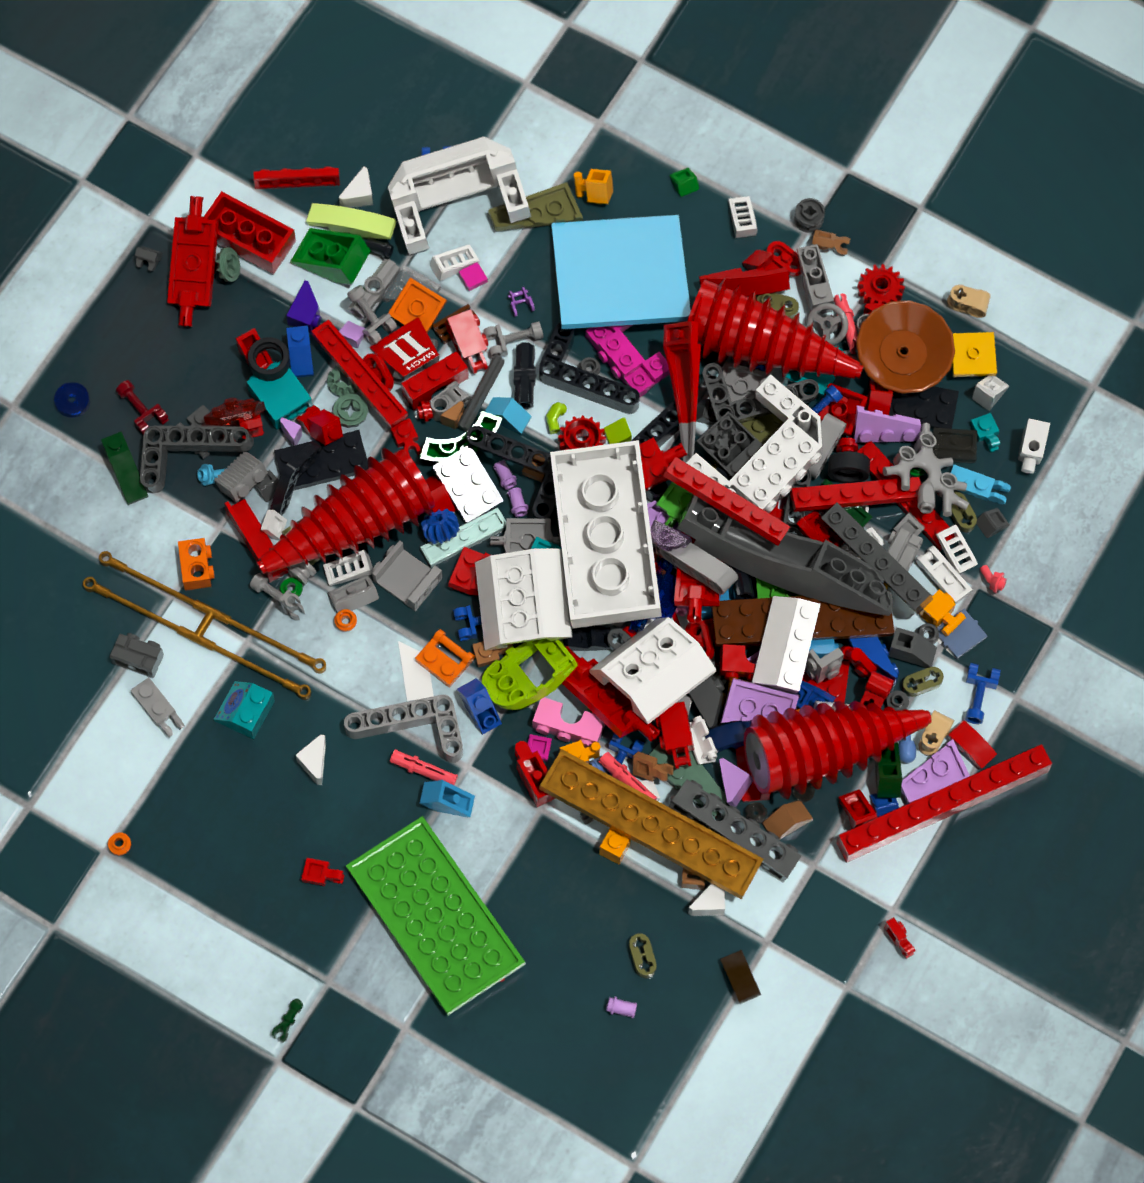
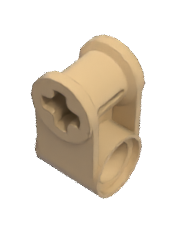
[947,285,991,318]
[918,710,955,756]

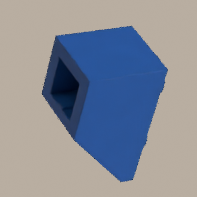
[457,678,502,735]

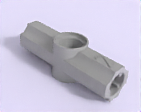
[348,259,400,320]

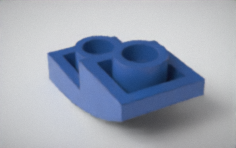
[796,681,836,708]

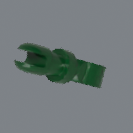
[272,998,303,1043]

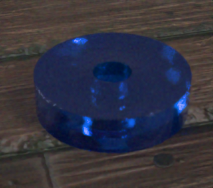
[54,382,90,418]

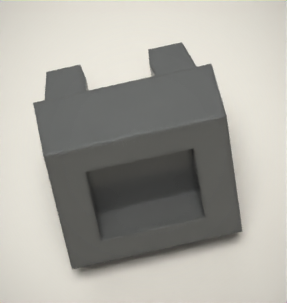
[135,246,163,271]

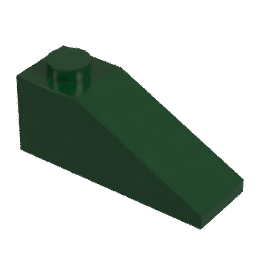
[101,431,148,505]
[875,742,902,798]

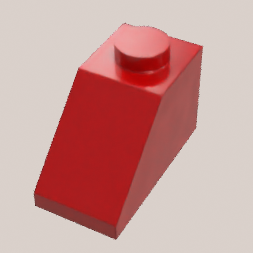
[866,378,893,415]

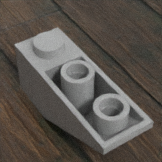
[797,244,834,314]

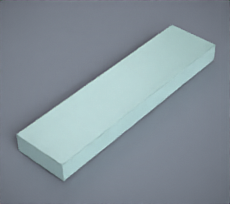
[420,507,506,568]

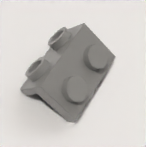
[805,647,844,684]

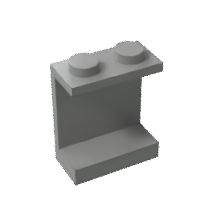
[372,540,442,611]

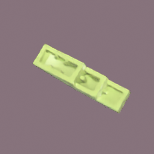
[306,203,397,239]

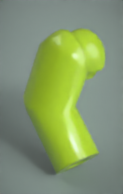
[546,402,567,434]

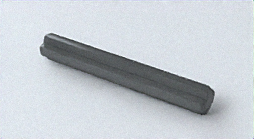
[458,356,504,431]

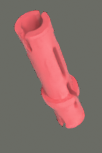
[833,293,858,354]
[390,749,458,785]
[598,752,657,800]

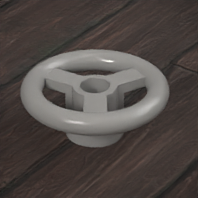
[807,303,848,345]

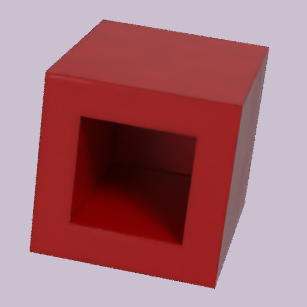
[307,409,343,445]

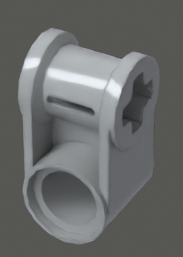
[430,381,471,422]

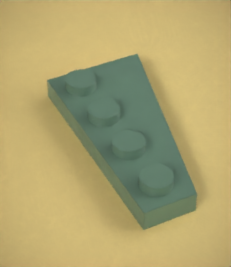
[649,743,728,819]

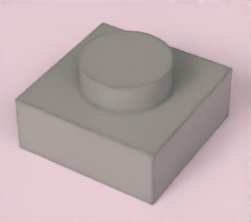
[894,512,926,536]

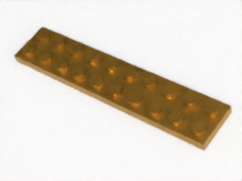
[539,749,763,900]

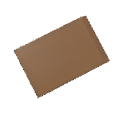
[762,800,813,840]

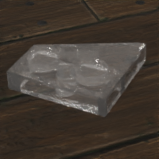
[382,265,441,302]

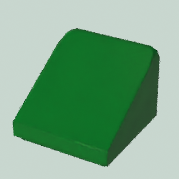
[670,167,699,197]

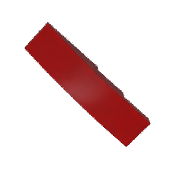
[699,267,790,296]

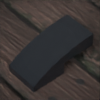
[563,625,611,651]

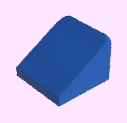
[870,793,899,818]

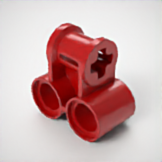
[860,671,894,708]

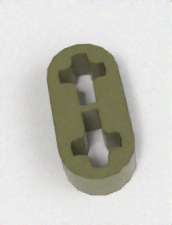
[951,492,977,533]
[902,667,944,697]
[629,933,657,978]

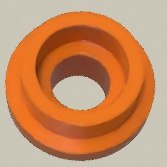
[335,609,357,631]
[108,832,131,855]

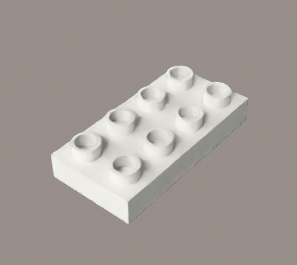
[550,440,662,628]

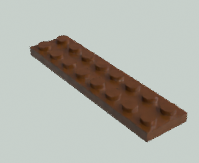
[711,596,894,647]

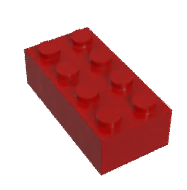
[204,191,296,274]

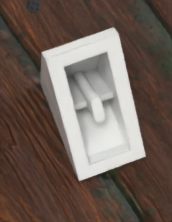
[339,167,373,208]
[972,376,1009,411]
[296,735,326,785]
[688,884,725,916]

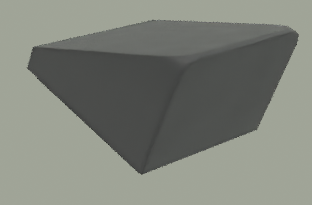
[696,398,723,425]
[254,470,279,502]
[976,508,1010,538]

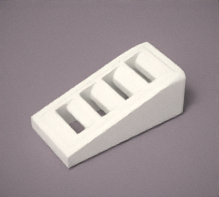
[728,196,757,238]
[430,244,479,281]
[936,524,978,574]
[323,550,373,586]

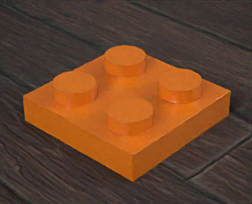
[389,278,447,333]

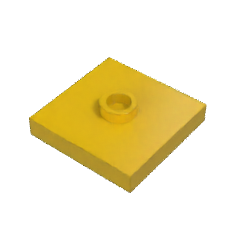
[952,332,997,377]

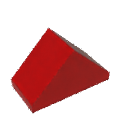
[425,476,456,513]

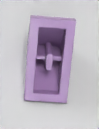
[719,758,753,807]

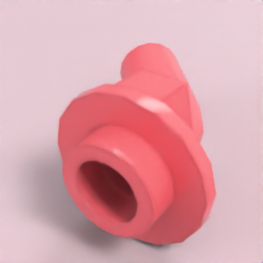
[980,565,1007,593]

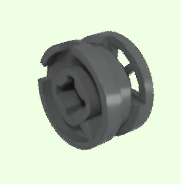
[794,198,825,233]

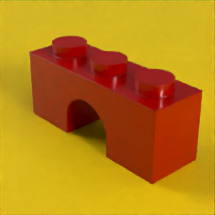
[401,351,469,411]
[719,644,756,681]

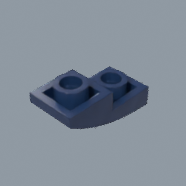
[705,720,751,753]

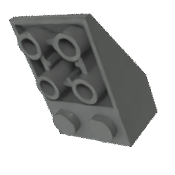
[697,411,763,479]

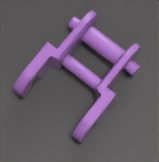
[508,287,535,317]

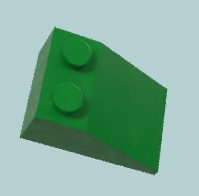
[291,228,371,285]

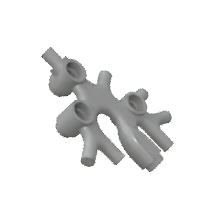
[883,423,969,517]

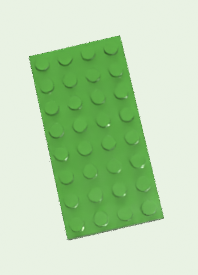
[346,816,525,1015]

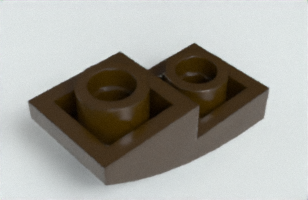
[721,950,761,1004]

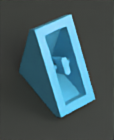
[485,397,532,435]

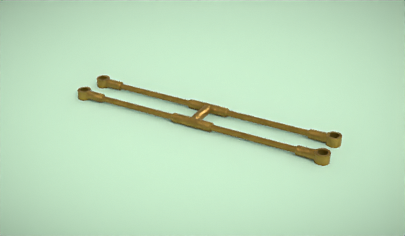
[83,551,326,700]

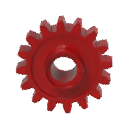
[857,264,905,304]
[558,415,606,450]

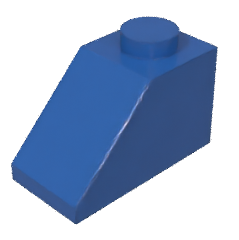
[286,326,314,378]

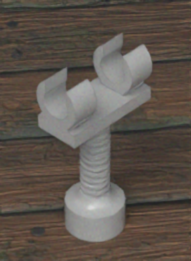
[347,285,397,345]
[483,321,544,359]
[250,573,305,620]

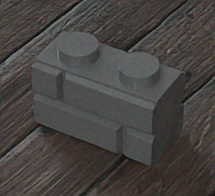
[110,633,164,678]

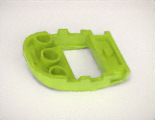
[482,639,578,710]

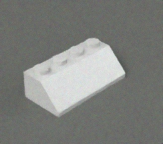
[752,596,820,694]

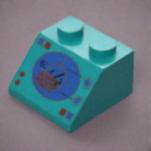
[214,681,275,740]

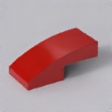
[947,720,997,769]

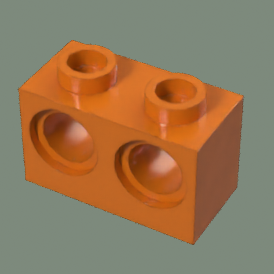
[178,538,215,590]

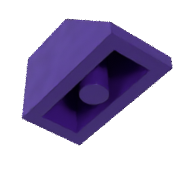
[286,280,322,334]

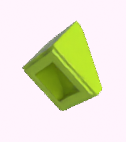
[604,417,632,444]

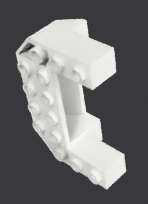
[388,137,531,255]
[687,374,822,513]

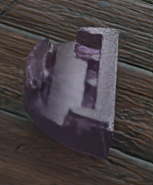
[651,520,692,551]

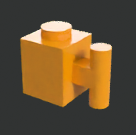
[574,169,613,204]
[919,589,966,636]
[560,740,600,764]
[599,828,631,865]

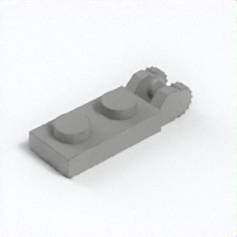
[131,677,185,737]

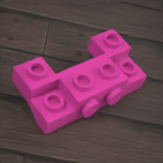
[585,325,670,397]

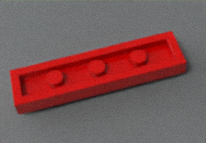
[253,167,340,189]

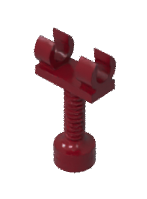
[116,380,169,436]

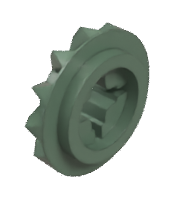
[215,247,240,282]
[327,366,358,396]
[333,393,368,427]

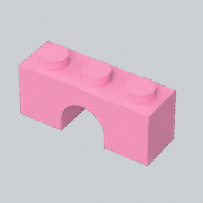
[533,697,605,748]

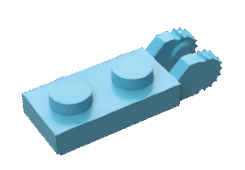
[951,465,1011,504]

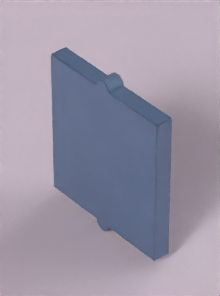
[937,609,987,659]

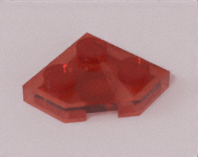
[204,397,266,426]

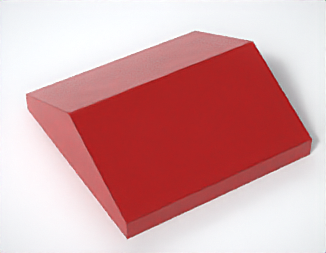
[818,383,869,436]

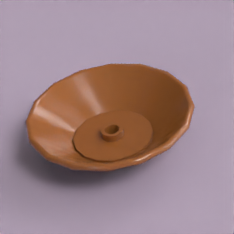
[856,300,955,394]

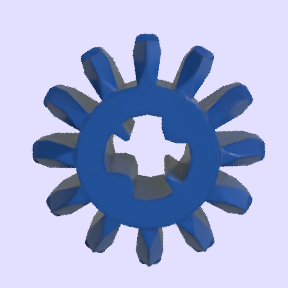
[421,509,460,544]

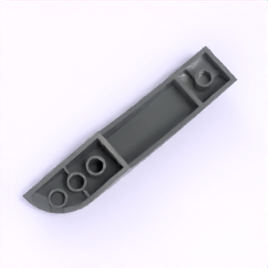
[677,495,893,616]

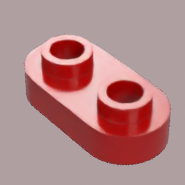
[767,241,801,277]
[363,354,394,391]
[685,619,714,660]

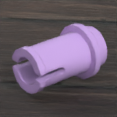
[493,460,517,490]
[507,487,528,517]
[606,996,637,1018]

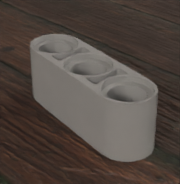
[808,413,847,479]

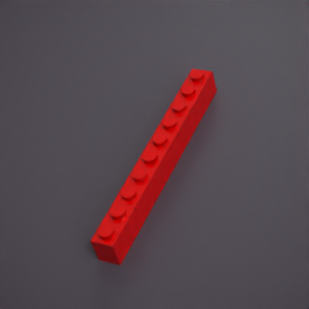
[836,744,1052,863]

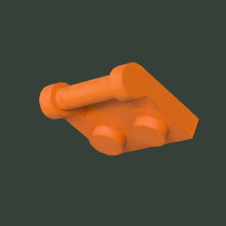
[415,629,475,688]

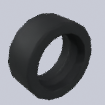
[248,337,290,381]
[828,451,870,483]

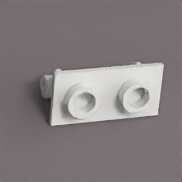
[690,716,718,764]

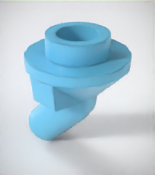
[197,464,227,486]

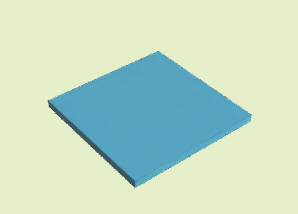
[552,215,691,329]

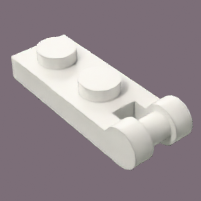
[915,545,973,604]

